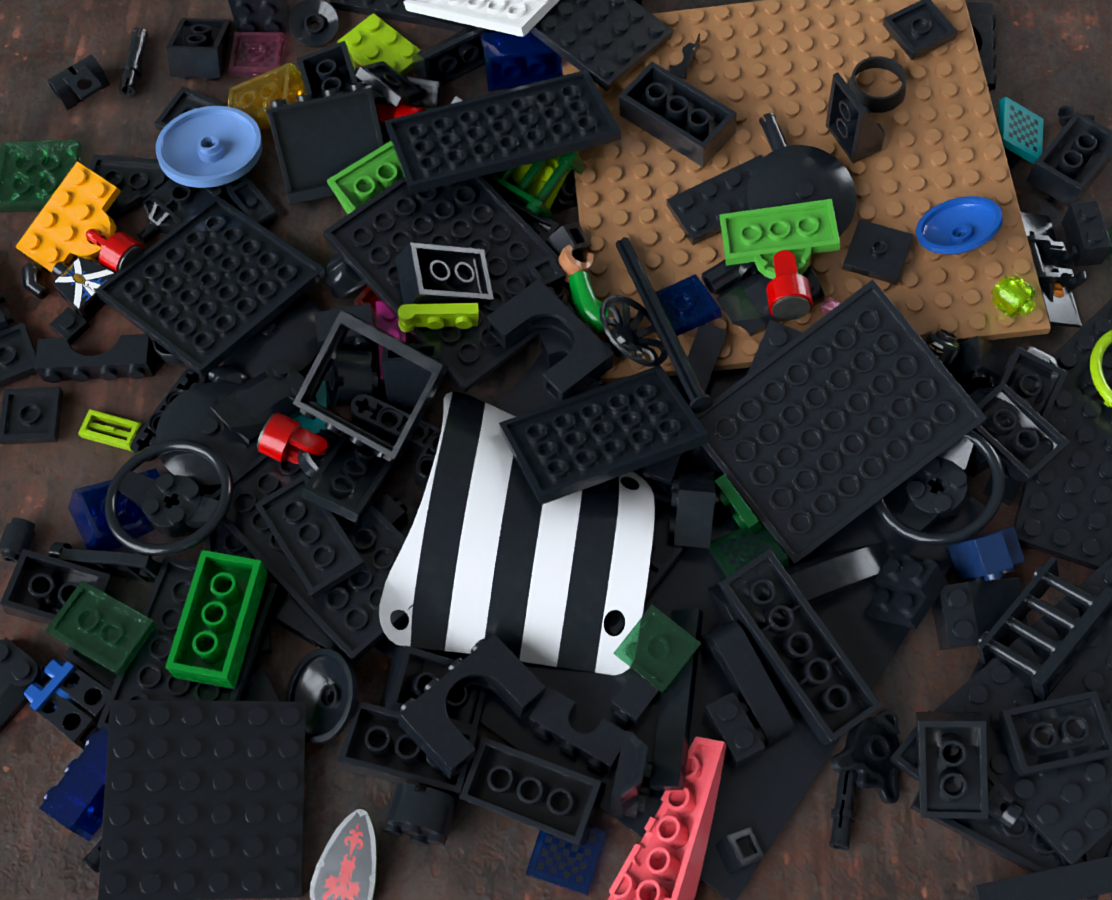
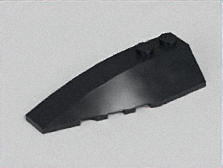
[708,543,889,637]

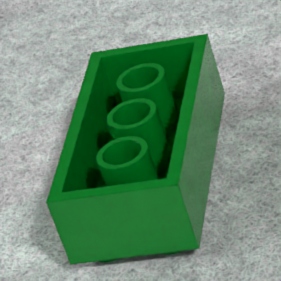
[165,550,268,689]

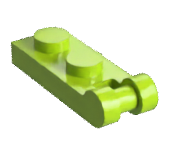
[398,303,479,332]

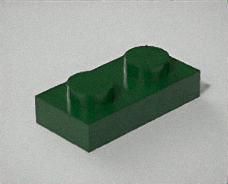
[715,474,762,535]

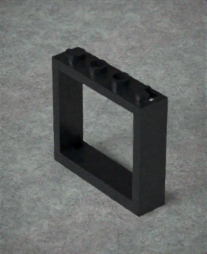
[293,310,449,461]

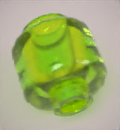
[991,276,1036,318]

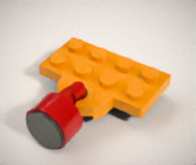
[15,162,145,274]

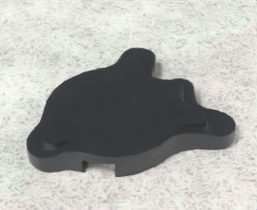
[831,709,901,804]

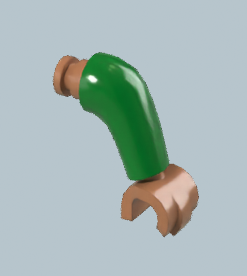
[558,244,622,335]

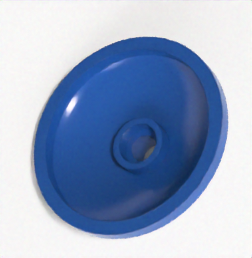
[916,196,1003,255]

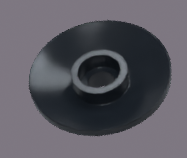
[289,0,339,48]

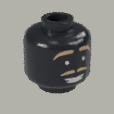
[923,328,961,370]

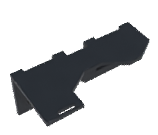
[667,34,700,79]

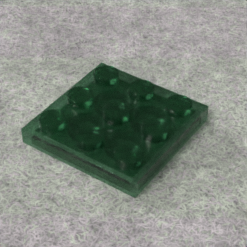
[0,140,81,213]

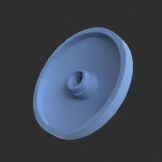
[155,106,263,188]

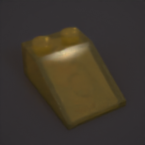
[227,62,306,129]

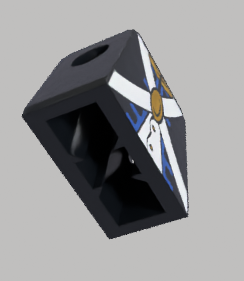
[52,257,115,322]

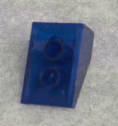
[68,468,160,551]

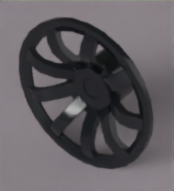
[600,295,668,367]

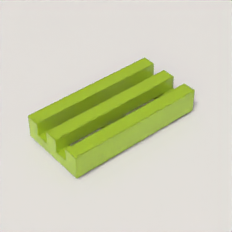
[78,409,143,451]

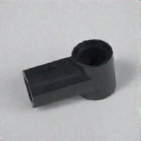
[702,260,759,295]

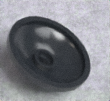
[286,648,357,743]

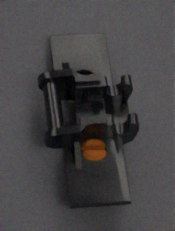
[1021,212,1087,328]

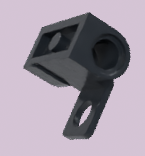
[47,54,110,111]

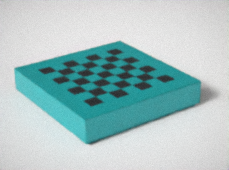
[998,96,1043,164]

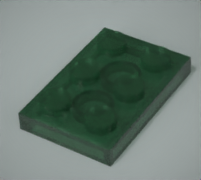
[45,580,157,677]

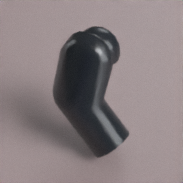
[22,262,49,300]

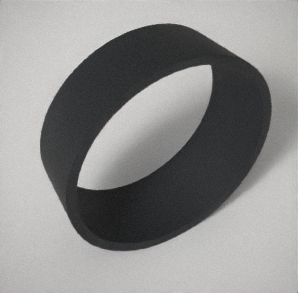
[848,56,906,113]

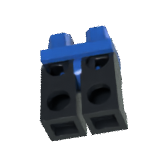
[24,659,111,750]

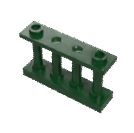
[482,152,587,218]

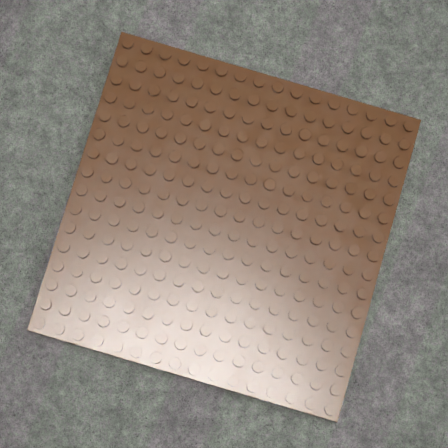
[561,0,1051,384]

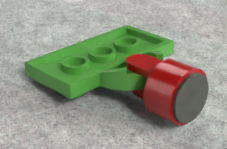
[719,199,840,320]

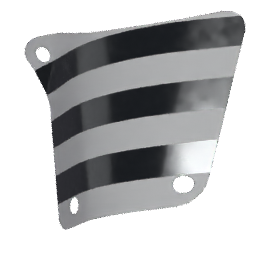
[379,392,655,675]

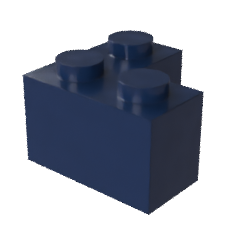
[947,526,1025,582]

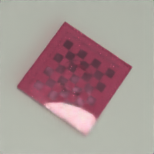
[228,32,285,78]

